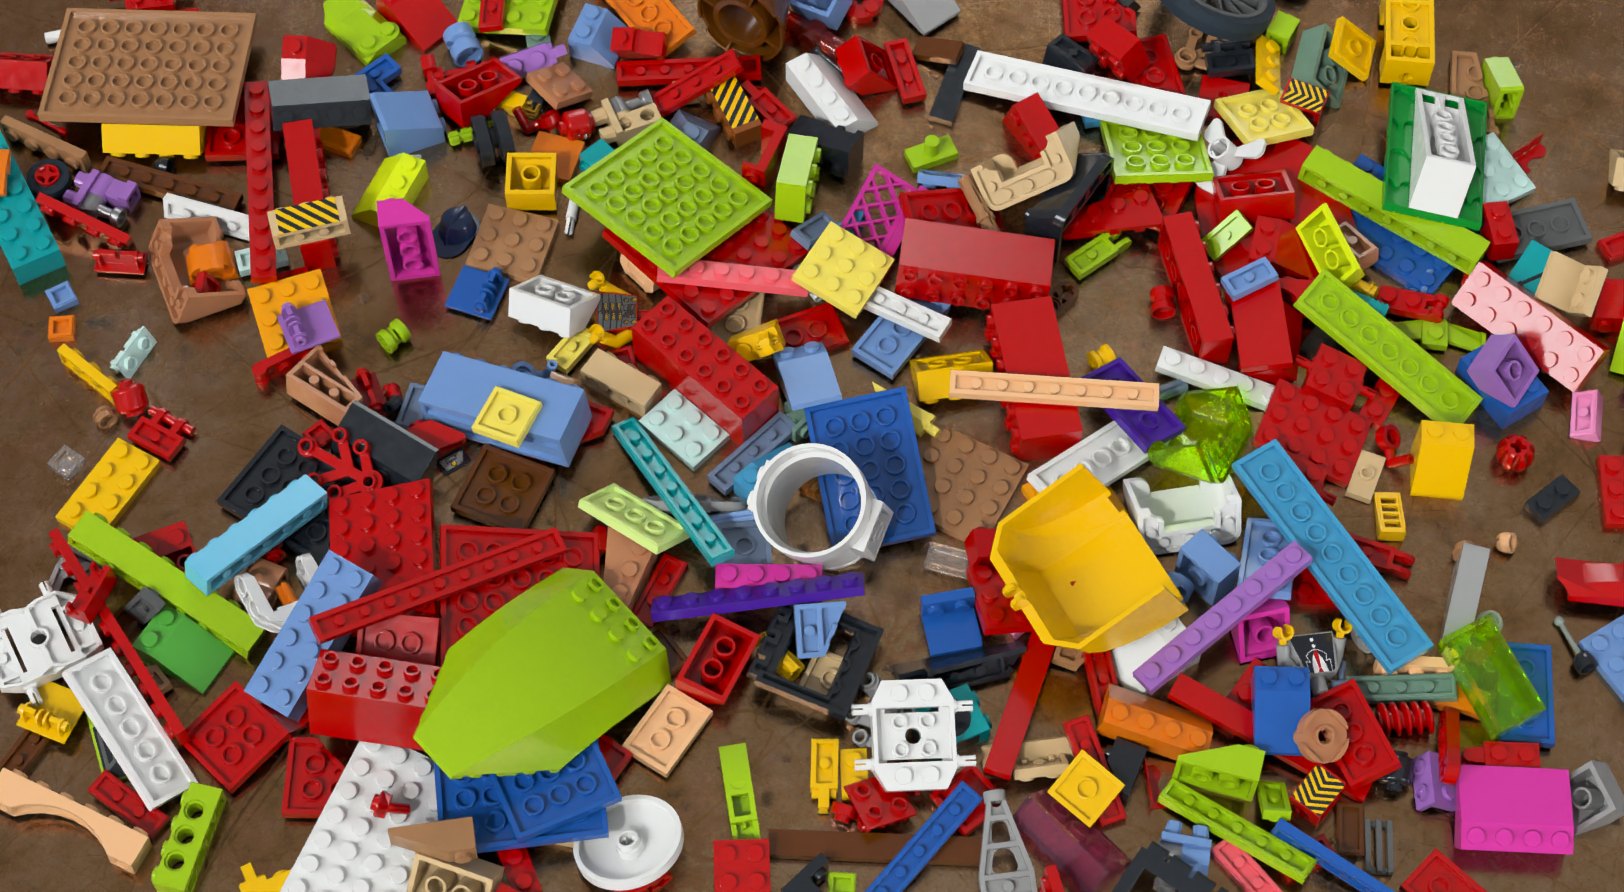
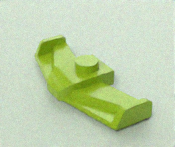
[1392,318,1486,351]

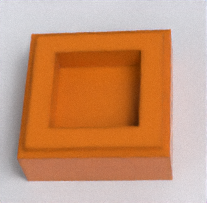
[48,315,76,343]

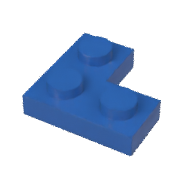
[354,53,402,107]

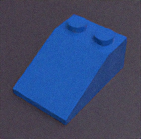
[1251,666,1310,756]

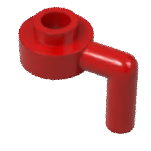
[512,106,561,134]
[1375,424,1414,468]
[830,801,861,824]

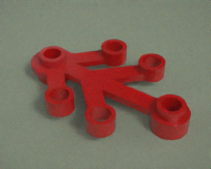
[298,427,384,499]

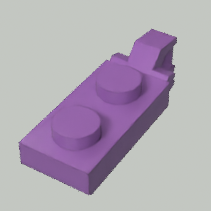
[499,42,568,77]

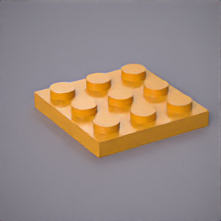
[247,269,342,358]

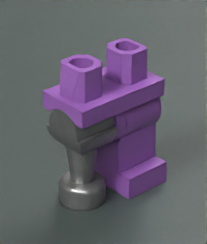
[62,169,141,228]

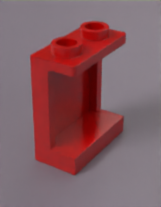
[742,119,787,195]

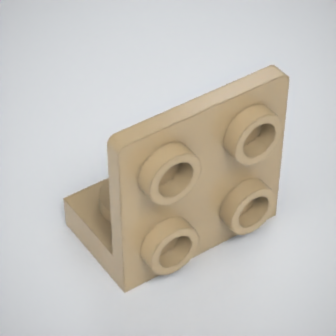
[1535,251,1608,317]

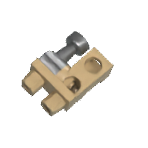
[591,89,662,147]

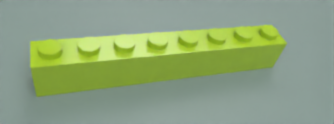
[1297,145,1491,276]
[68,510,266,659]

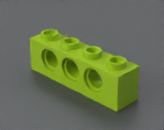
[151,782,227,892]

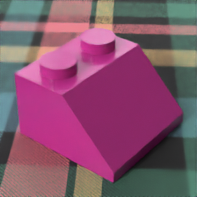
[1231,599,1290,663]

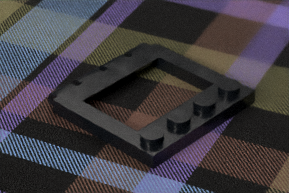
[747,602,884,722]
[1112,841,1230,892]

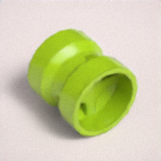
[376,318,411,354]

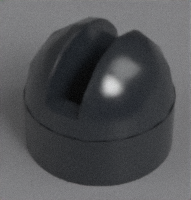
[154,156,174,173]

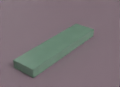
[1346,673,1457,704]

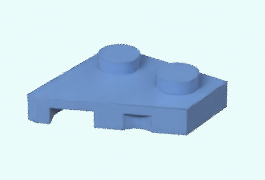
[793,601,846,659]

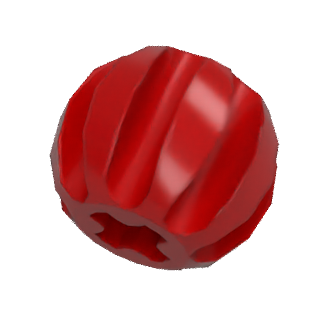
[1496,434,1535,472]

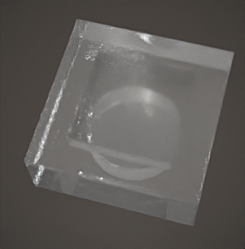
[47,444,86,481]

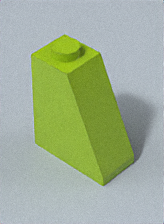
[1481,57,1524,119]

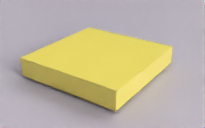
[471,386,543,448]

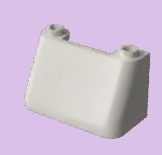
[1123,464,1242,555]

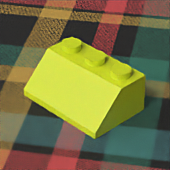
[351,153,429,227]
[1295,203,1365,288]

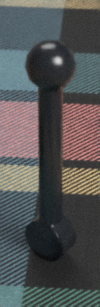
[813,46,844,78]

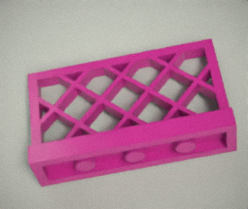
[840,163,928,257]

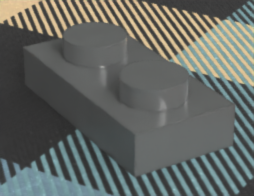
[123,586,165,625]

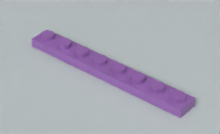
[1133,540,1313,695]

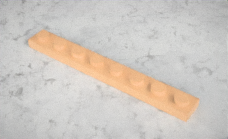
[949,370,1159,411]

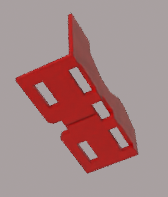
[1512,133,1546,174]
[1143,759,1168,809]

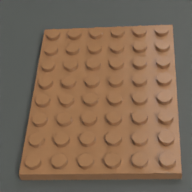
[37,8,258,127]

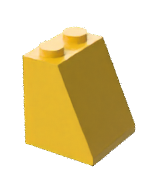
[1410,420,1474,500]

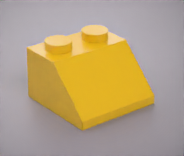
[505,153,558,210]

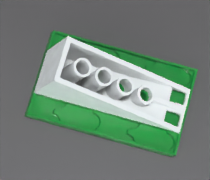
[1382,82,1487,231]

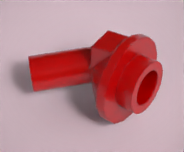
[370,790,410,819]

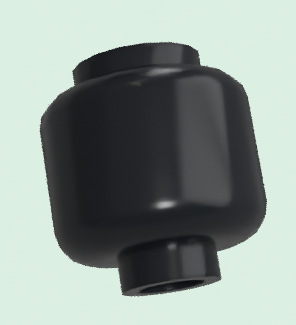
[1377,750,1414,792]

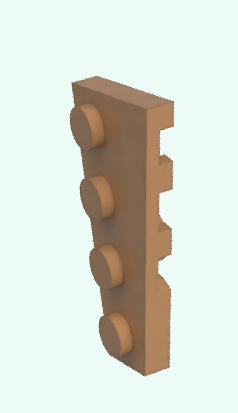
[1450,50,1499,137]

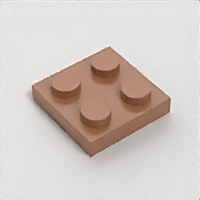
[525,62,593,110]

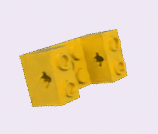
[1379,0,1435,86]

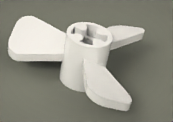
[1196,118,1267,194]

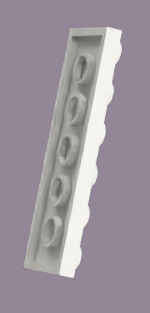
[1026,421,1174,493]
[62,647,198,812]

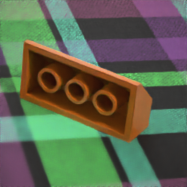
[1095,683,1213,761]

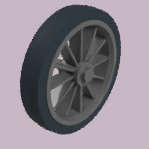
[1160,0,1276,41]

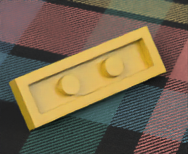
[1256,35,1281,96]
[57,344,118,405]

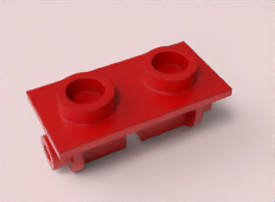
[93,247,148,275]
[351,367,389,416]

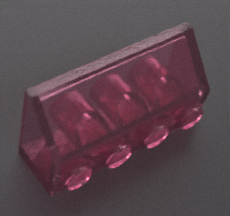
[1013,786,1132,892]

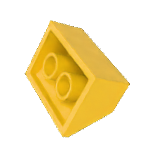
[909,349,994,404]

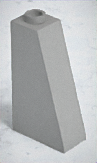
[1437,542,1490,656]

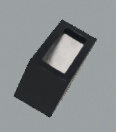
[1104,737,1148,806]

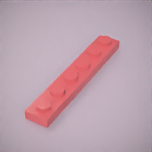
[657,260,808,297]

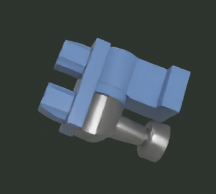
[1153,820,1212,892]

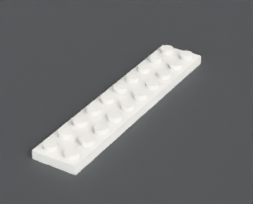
[963,50,1211,141]

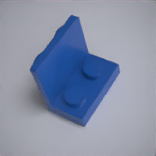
[919,587,983,657]

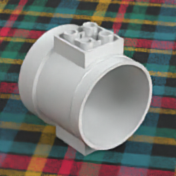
[747,443,894,570]

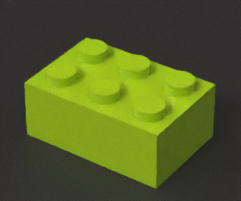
[774,133,822,223]

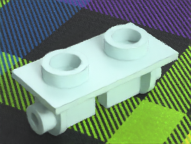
[109,326,157,379]

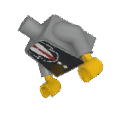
[1272,618,1353,697]

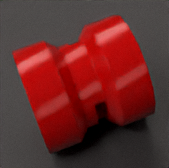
[1149,285,1176,320]

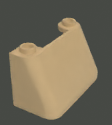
[970,121,1080,211]

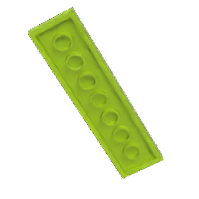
[1293,268,1483,423]

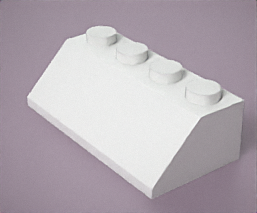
[786,53,878,133]

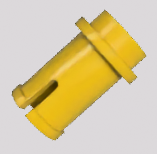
[1349,279,1379,299]

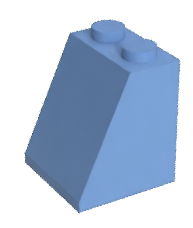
[369,91,447,157]

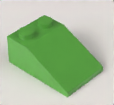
[132,604,235,695]

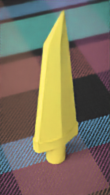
[872,382,941,438]

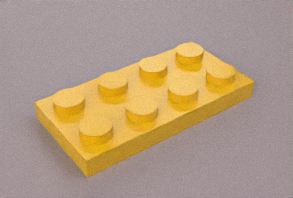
[55,438,162,529]

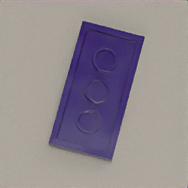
[1081,357,1186,454]

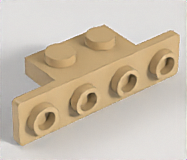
[981,735,1074,782]

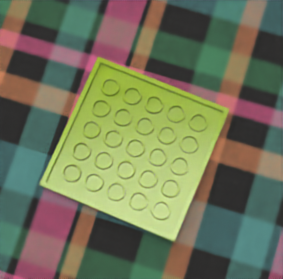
[562,117,773,278]

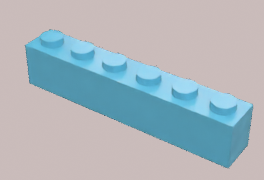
[185,474,327,596]

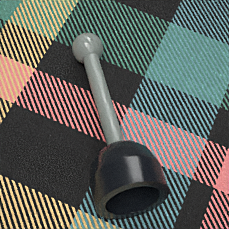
[1554,616,1598,675]

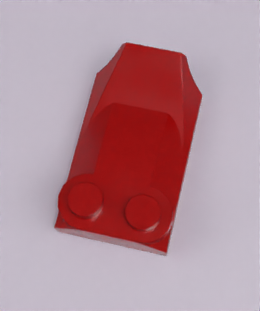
[1555,557,1624,607]

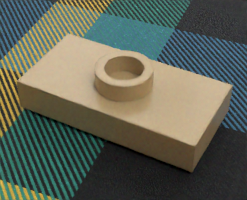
[1345,450,1386,504]

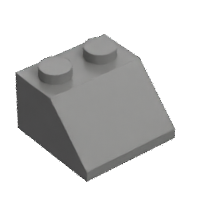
[1569,760,1624,836]

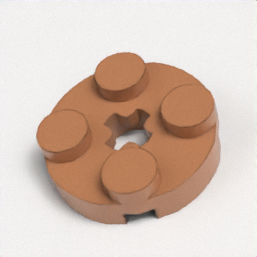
[1293,708,1349,764]

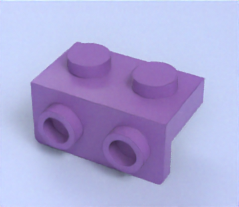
[1413,751,1456,812]

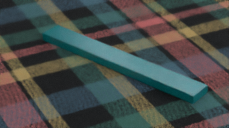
[612,417,735,567]

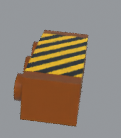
[704,76,762,148]

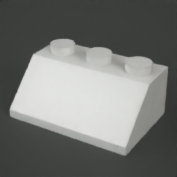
[508,274,601,338]

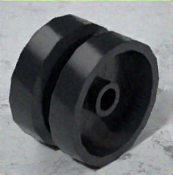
[469,108,516,168]

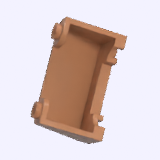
[148,216,246,324]

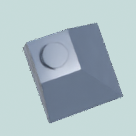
[670,109,721,151]

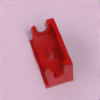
[65,561,117,625]

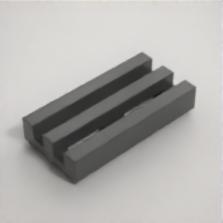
[1364,818,1394,876]

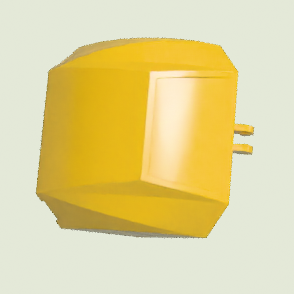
[990,463,1189,653]

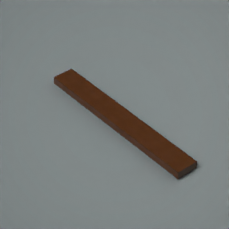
[0,605,142,775]
[768,829,982,867]

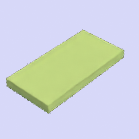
[578,483,690,555]

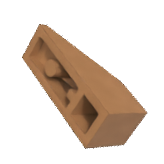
[388,816,478,864]

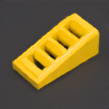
[1373,492,1406,541]

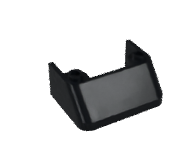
[1024,153,1114,263]

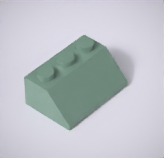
[1291,23,1349,109]

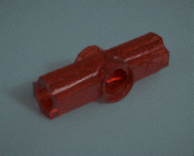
[786,9,846,60]

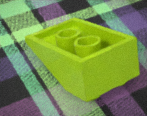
[1172,744,1266,802]

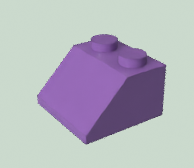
[1467,334,1540,407]

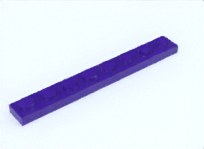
[651,572,865,622]

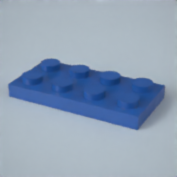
[1495,641,1555,748]

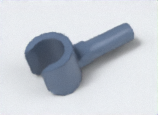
[1330,661,1347,689]

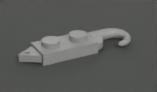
[643,494,747,514]

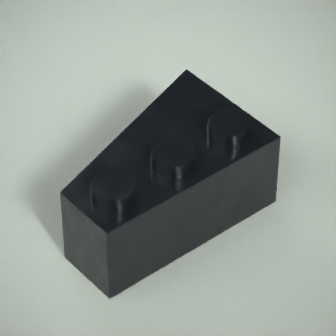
[787,115,864,180]

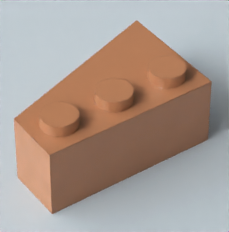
[286,345,363,426]
[604,526,659,611]

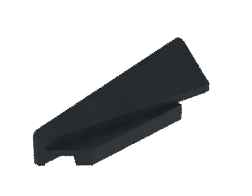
[892,641,1027,690]

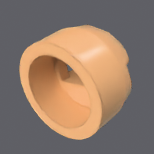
[1495,532,1517,554]

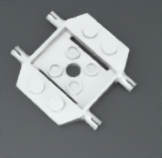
[0,581,104,707]
[851,679,976,792]

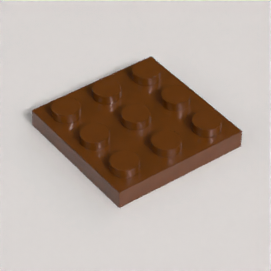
[450,443,555,529]

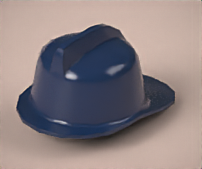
[432,205,480,258]

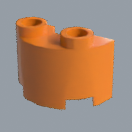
[186,241,240,286]

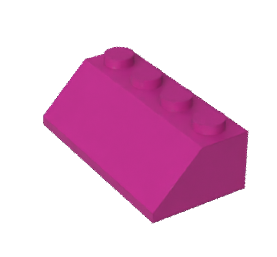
[377,198,441,281]

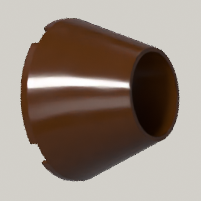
[697,0,790,61]

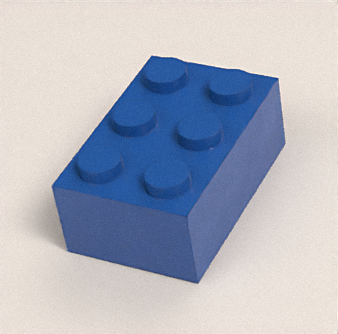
[1455,345,1549,429]

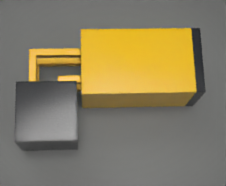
[495,88,548,118]

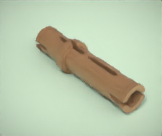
[958,174,1001,232]

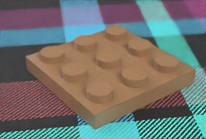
[465,204,560,282]

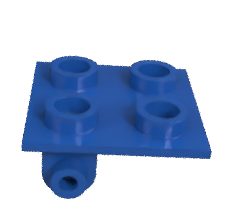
[445,265,510,320]

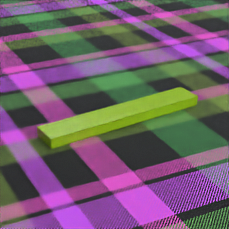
[1157,778,1317,885]

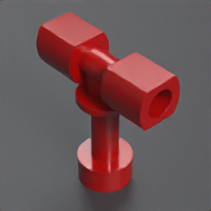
[420,54,476,100]

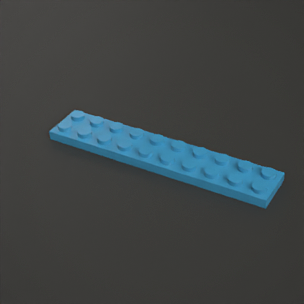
[1231,439,1434,675]

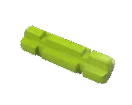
[447,121,491,146]

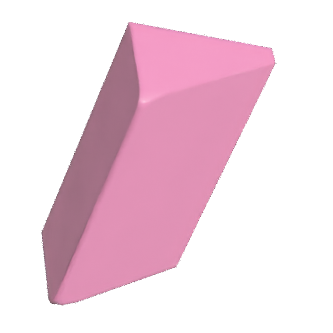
[1570,389,1603,442]

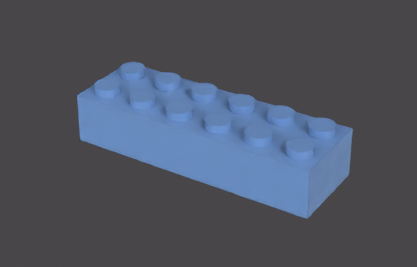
[244,550,383,722]

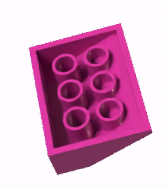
[1454,764,1574,855]

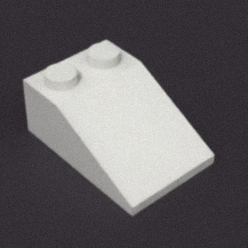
[1111,618,1201,695]

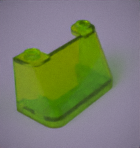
[1148,386,1252,484]

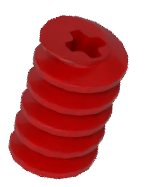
[1374,700,1435,737]

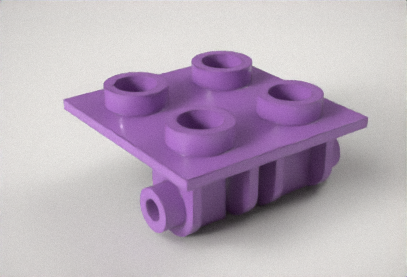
[277,299,340,354]

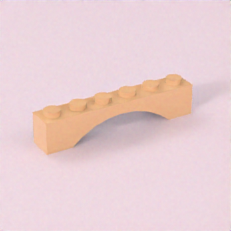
[0,767,152,874]

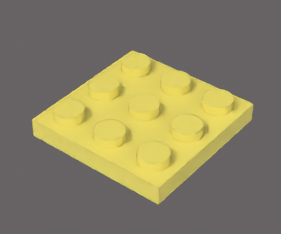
[1214,88,1314,145]
[791,221,895,319]

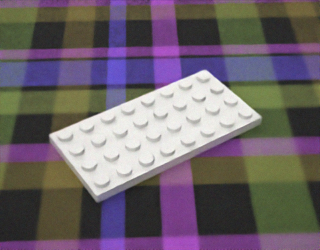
[280,741,438,892]

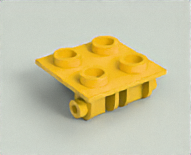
[16,682,84,744]

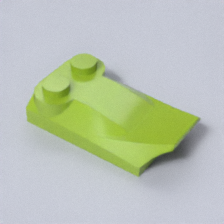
[323,0,407,66]

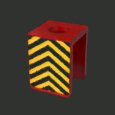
[1280,78,1330,134]
[1289,763,1346,831]

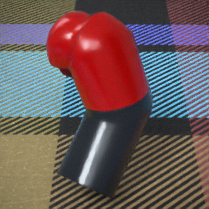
[382,382,403,414]

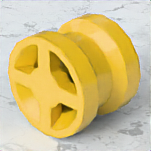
[1086,344,1116,371]

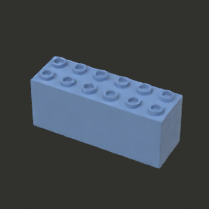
[418,351,593,467]

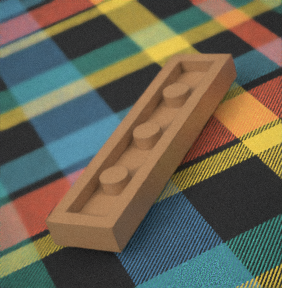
[0,115,92,172]

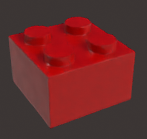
[1086,15,1151,83]

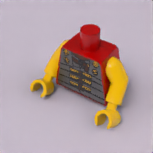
[587,271,651,348]

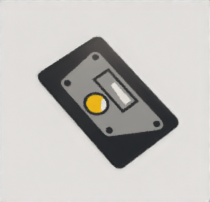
[437,447,471,475]

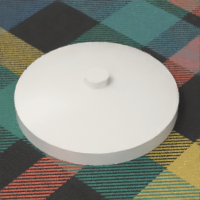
[573,795,684,891]

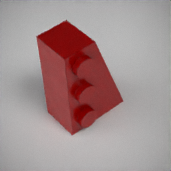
[1002,92,1059,161]

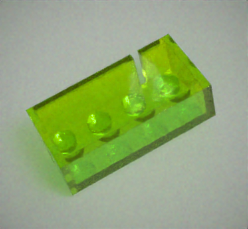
[1436,614,1547,740]

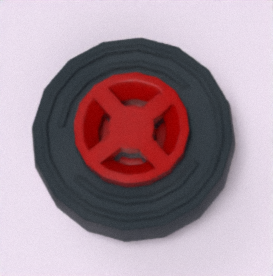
[26,159,72,200]

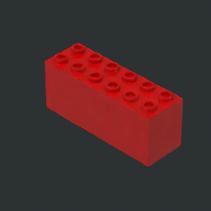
[895,218,1055,310]
[631,295,779,446]
[985,296,1083,462]
[306,649,442,751]

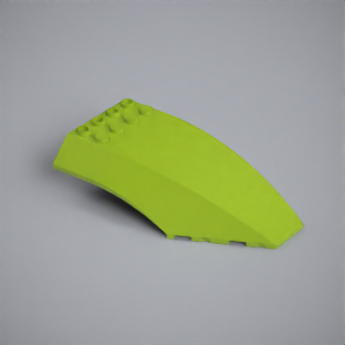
[413,567,672,779]

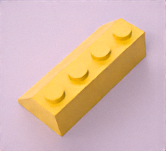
[101,123,207,159]

